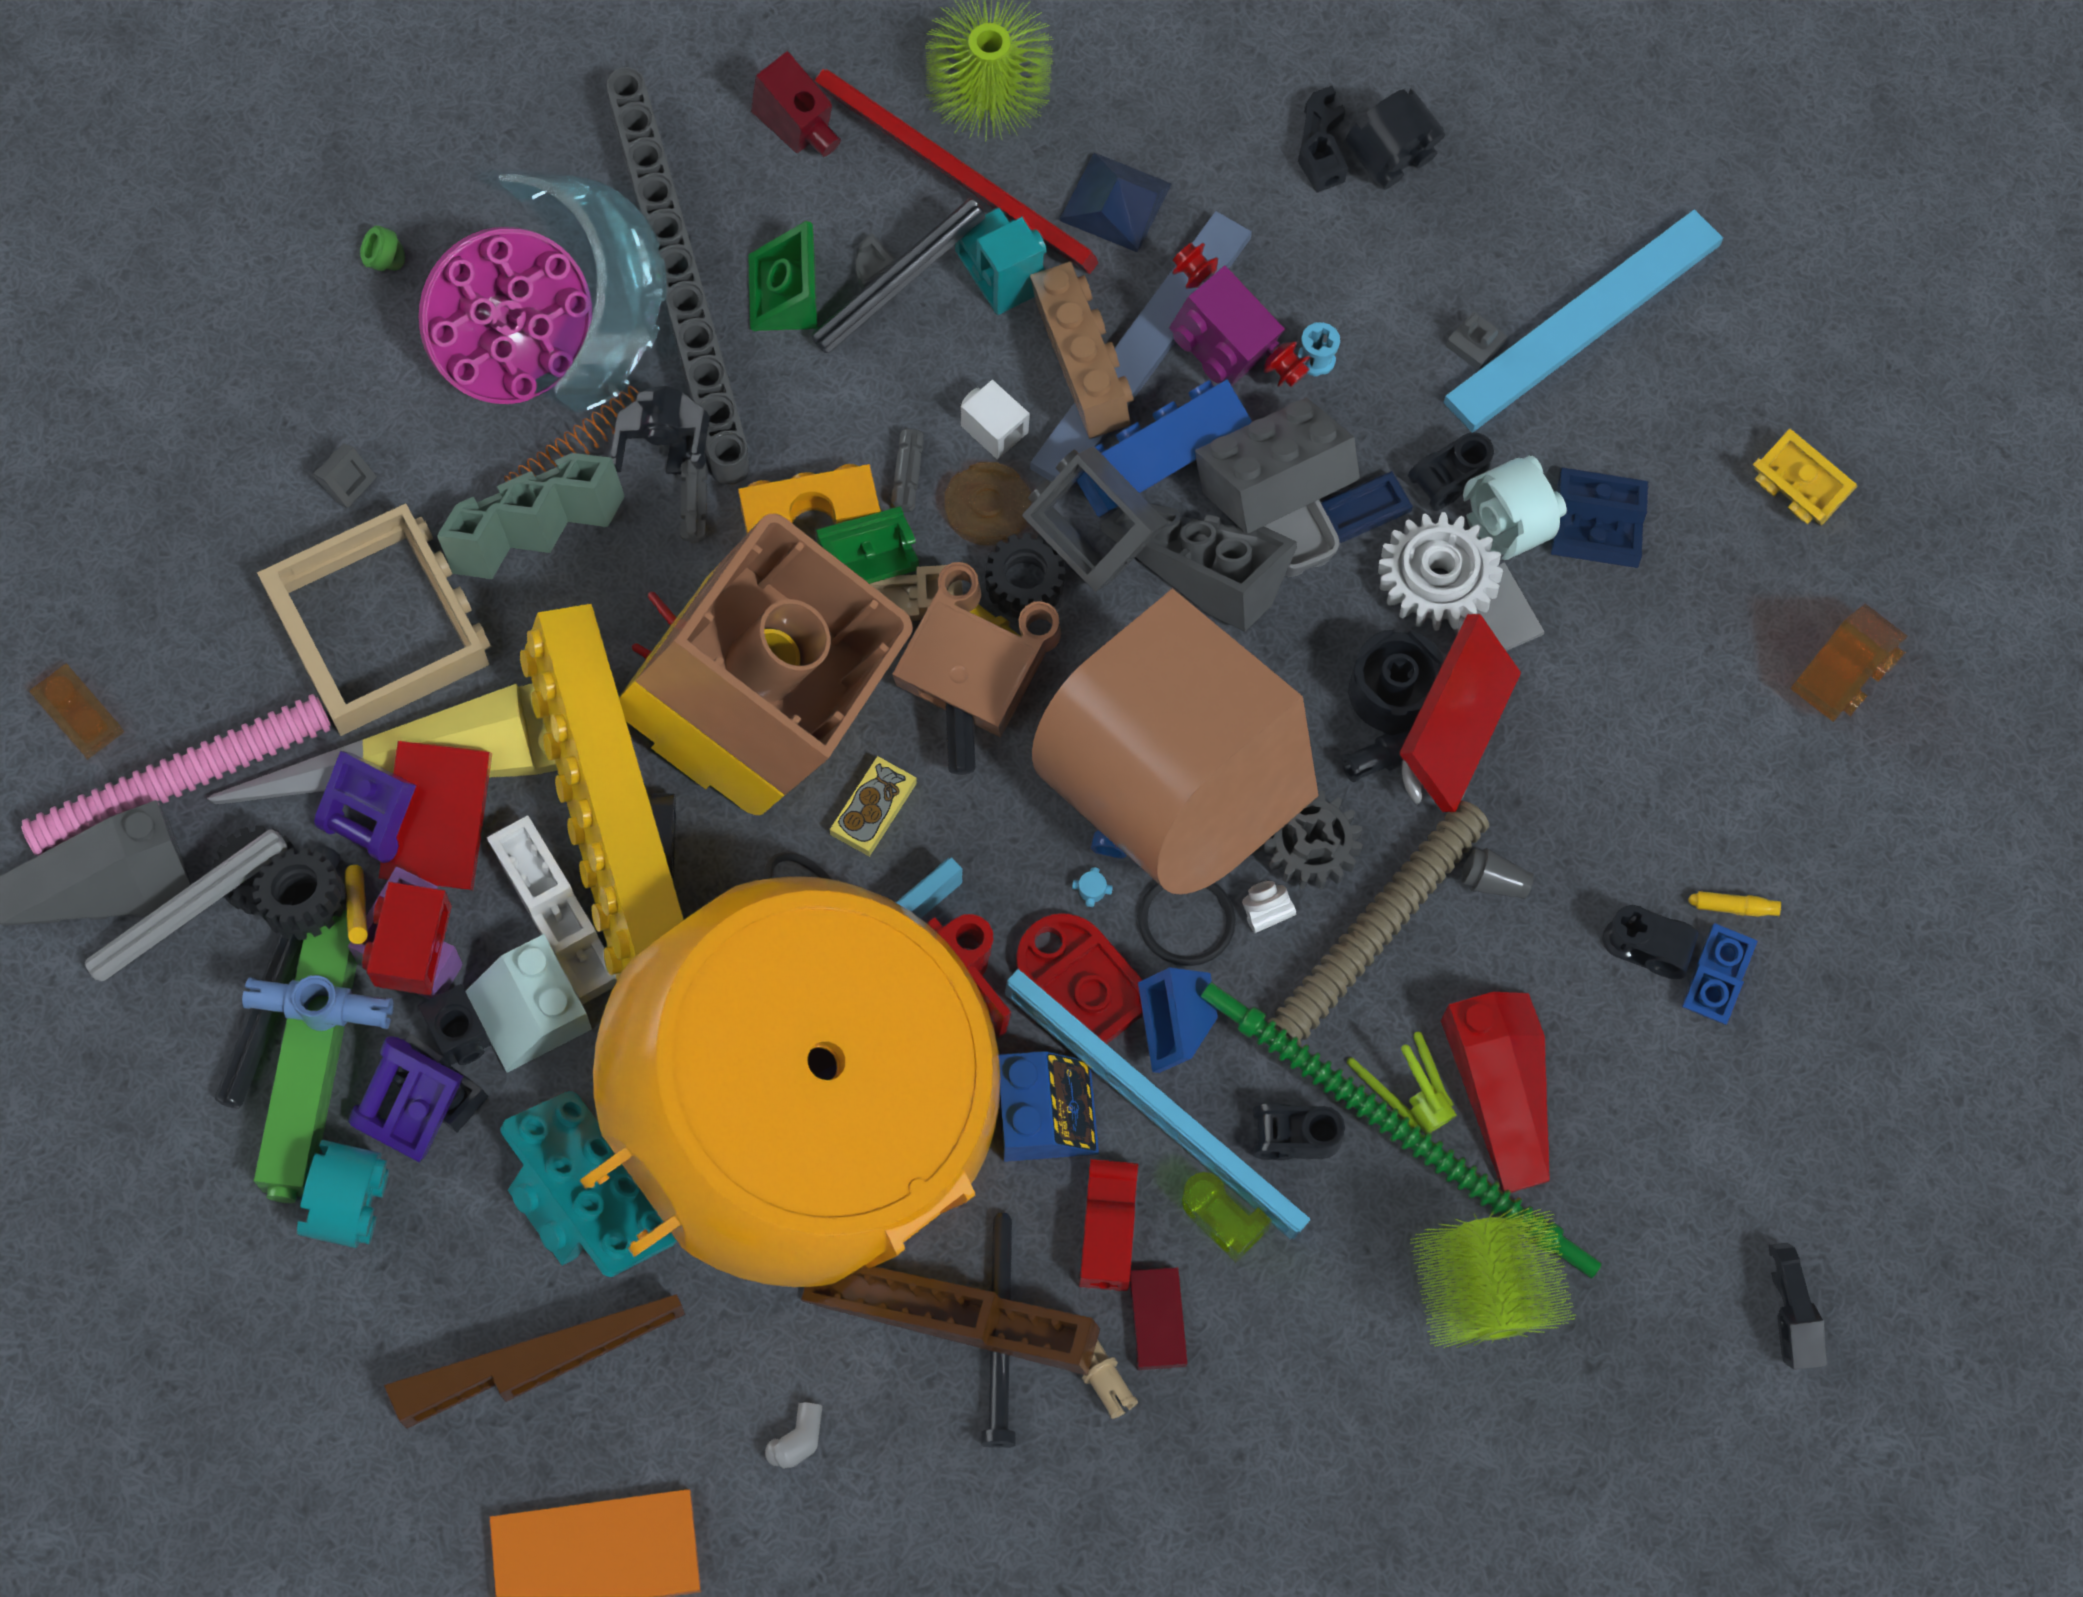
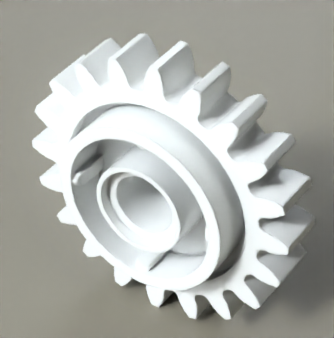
[1378,512,1503,630]

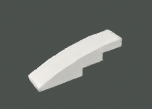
[487,815,617,1005]

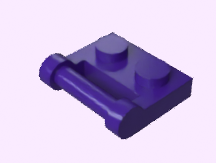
[314,750,416,863]
[348,1036,464,1163]

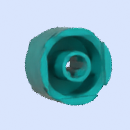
[297,1140,389,1248]

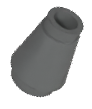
[1461,848,1534,899]

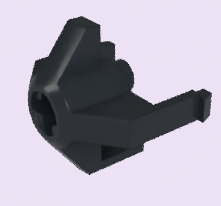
[610,386,710,475]

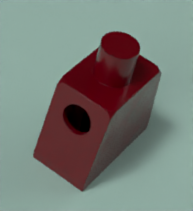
[751,51,841,157]

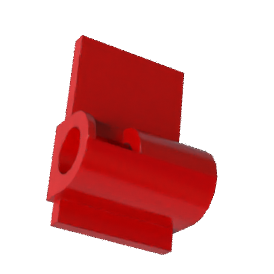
[927,914,1011,1038]

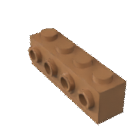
[1030,261,1133,439]

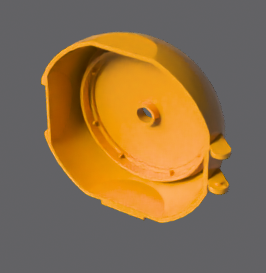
[579,877,1000,1287]

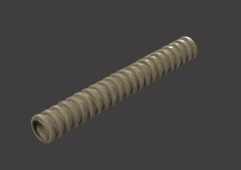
[1267,800,1489,1046]

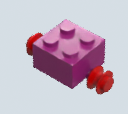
[1169,243,1311,388]

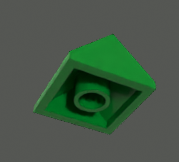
[748,220,817,331]

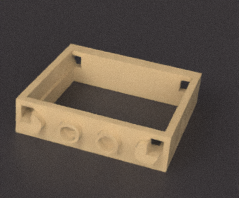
[257,503,491,736]

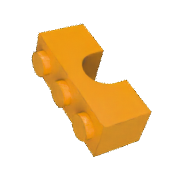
[738,464,880,534]

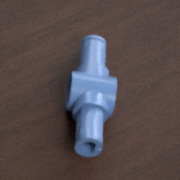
[242,975,393,1031]

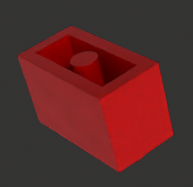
[362,882,452,996]

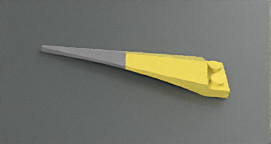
[207,683,557,804]

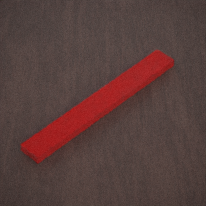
[815,69,1098,274]

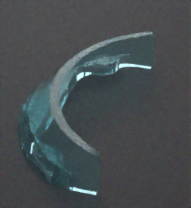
[498,174,666,413]

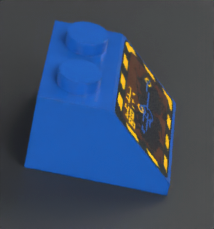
[999,1051,1099,1162]

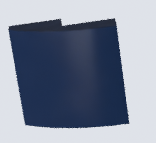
[1551,468,1648,568]

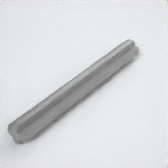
[85,829,288,981]

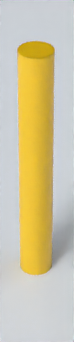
[345,865,368,944]

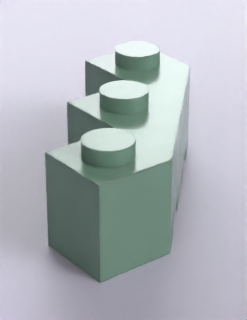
[437,453,625,579]

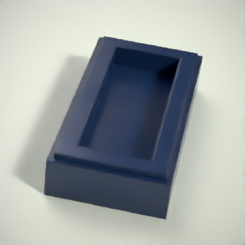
[1320,471,1413,543]

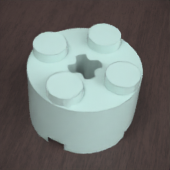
[1463,456,1567,560]

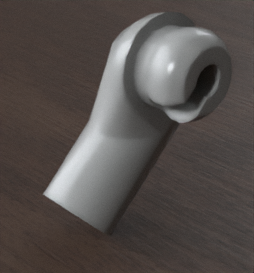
[765,1403,822,1468]

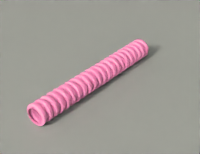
[21,694,331,856]

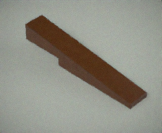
[801,1265,1100,1376]
[384,1294,685,1429]

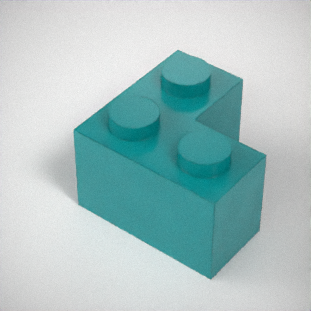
[955,208,1046,316]

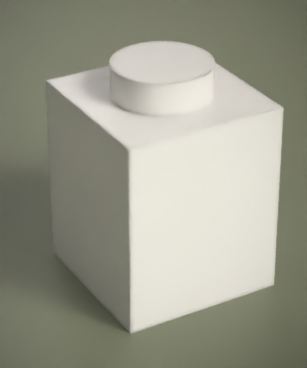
[961,379,1030,460]

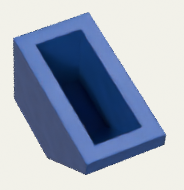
[1138,967,1218,1073]

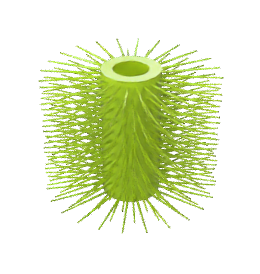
[926,0,1053,142]
[1410,1208,1576,1348]

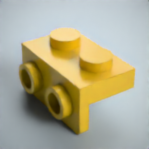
[1753,428,1857,526]

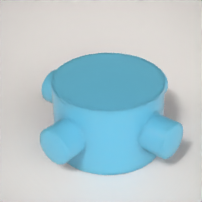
[1072,867,1113,907]

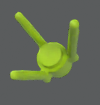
[1346,1031,1457,1135]

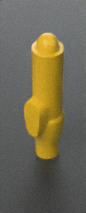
[1688,891,1781,917]

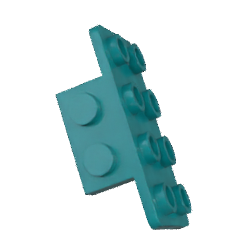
[500,1091,677,1277]

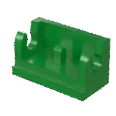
[816,506,919,584]

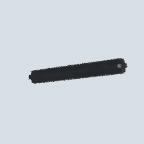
[811,198,986,353]

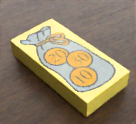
[830,756,917,857]

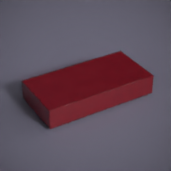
[1130,1267,1188,1370]

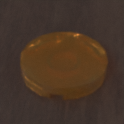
[945,462,1031,545]

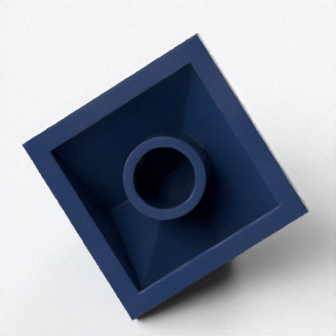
[1060,152,1171,252]

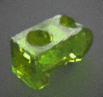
[1182,1172,1272,1263]

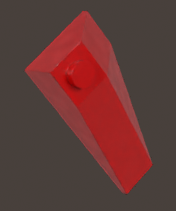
[1441,992,1550,1193]

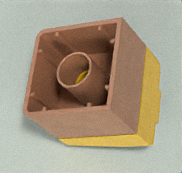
[619,514,912,815]

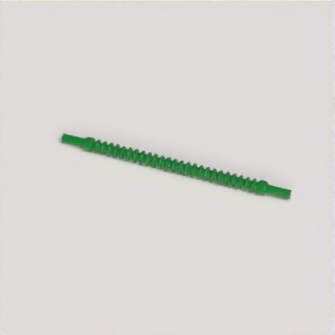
[1200,982,1602,1279]

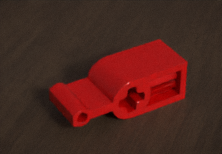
[1079,1159,1138,1291]

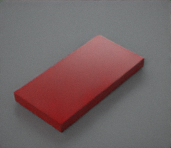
[1399,614,1521,812]

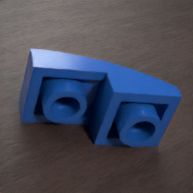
[1682,923,1758,1025]

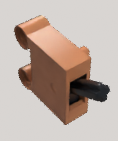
[892,562,1061,775]

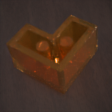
[1790,604,1908,722]

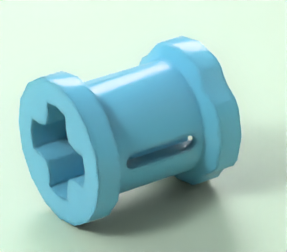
[1297,322,1340,376]

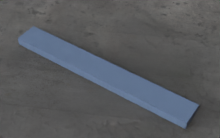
[1030,211,1252,482]

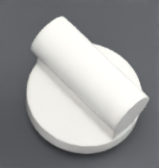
[1242,881,1296,934]

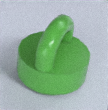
[360,226,405,271]

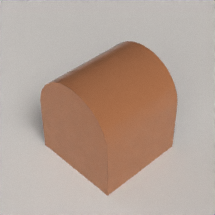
[1032,588,1319,894]

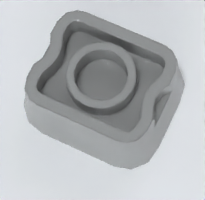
[1264,500,1340,577]

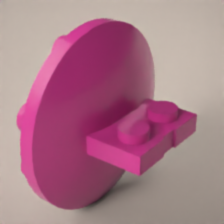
[419,227,592,404]

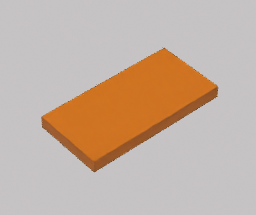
[490,1489,701,1597]

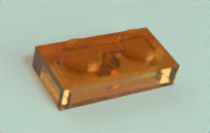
[29,663,124,760]

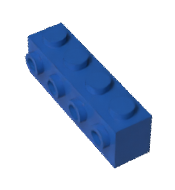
[1077,379,1252,517]

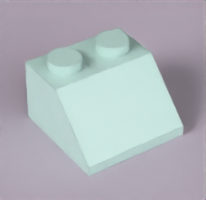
[465,934,592,1073]

